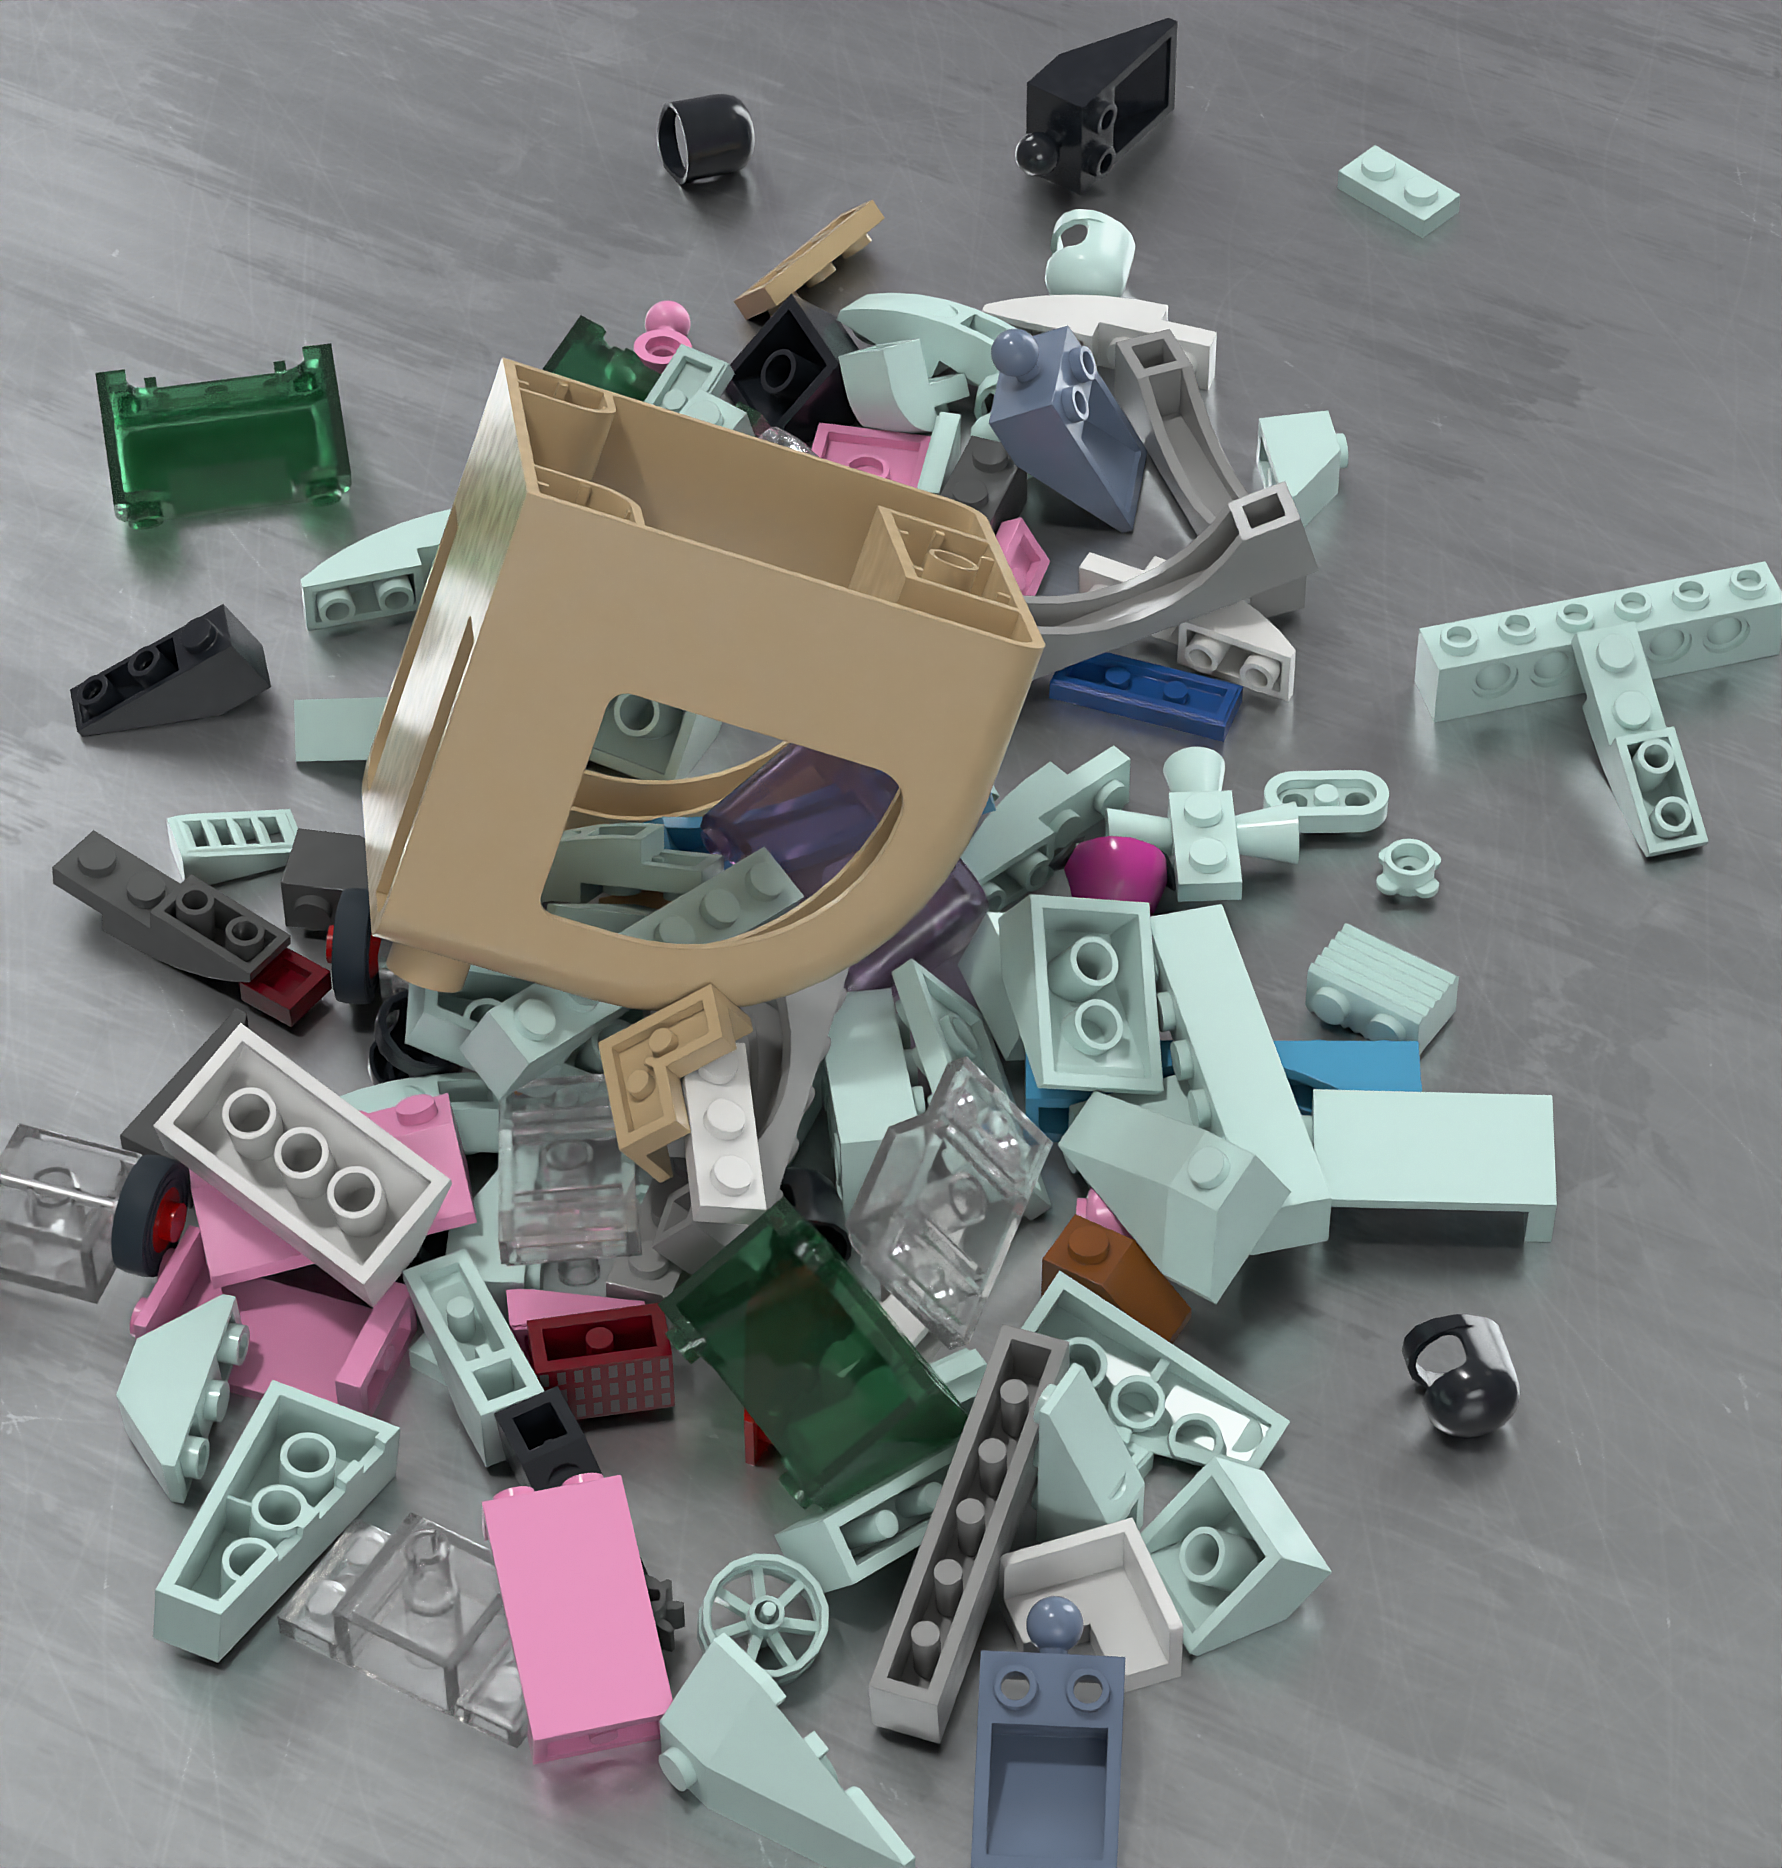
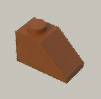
[1041,1214,1192,1344]

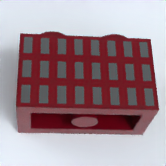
[527,1302,675,1420]

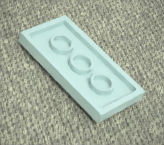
[891,958,1052,1221]

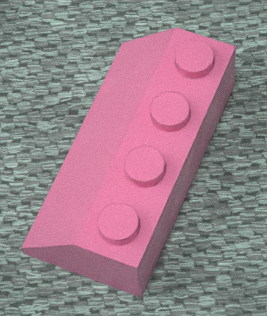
[189,1093,477,1289]

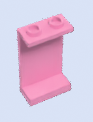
[130,1225,417,1417]
[482,1473,673,1765]

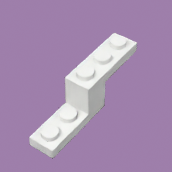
[643,1010,767,1225]

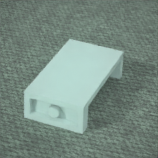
[1301,1089,1557,1242]

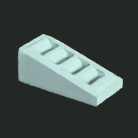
[167,809,298,885]

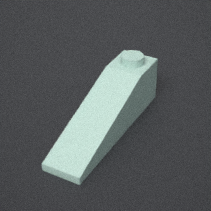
[774,1436,1038,1593]

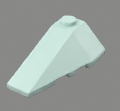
[1058,1091,1291,1304]
[1021,1271,1290,1469]
[659,1632,915,1868]

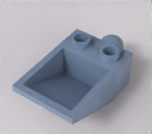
[989,325,1147,533]
[971,1596,1125,1868]

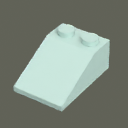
[998,894,1164,1095]

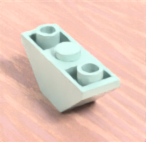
[116,1294,250,1504]

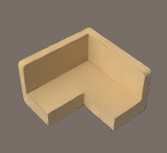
[598,984,753,1183]

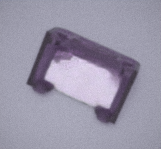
[700,743,989,998]

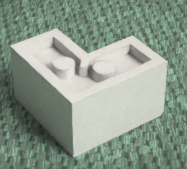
[999,1517,1183,1693]

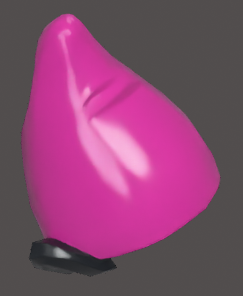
[1048,836,1176,917]

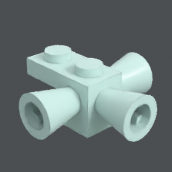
[1105,747,1299,902]

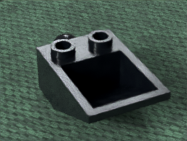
[1015,18,1178,196]

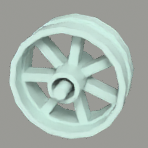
[697,1553,829,1687]

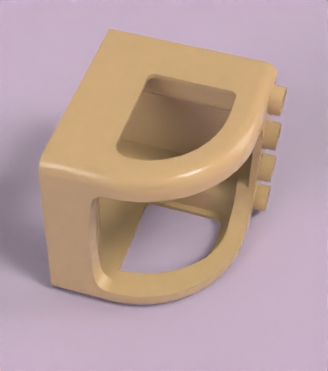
[362,357,1045,1011]

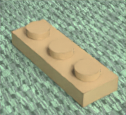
[734,199,885,320]

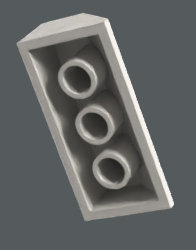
[153,1023,452,1307]

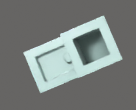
[838,338,970,434]

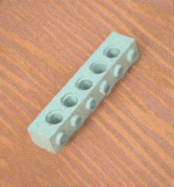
[1415,561,1782,723]

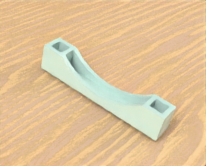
[458,846,804,1100]

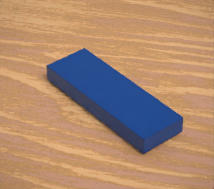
[1049,652,1243,742]

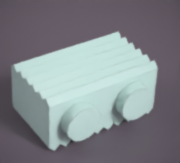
[1305,923,1459,1055]

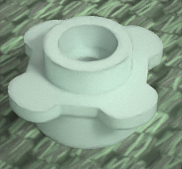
[1376,839,1441,898]

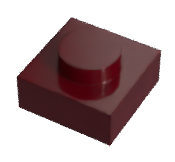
[239,948,332,1027]

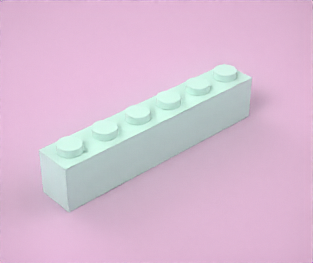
[1150,904,1332,1255]

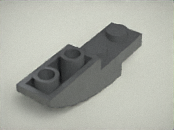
[52,830,291,982]

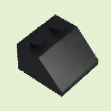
[725,293,859,448]

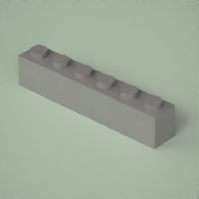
[868,1324,1070,1744]

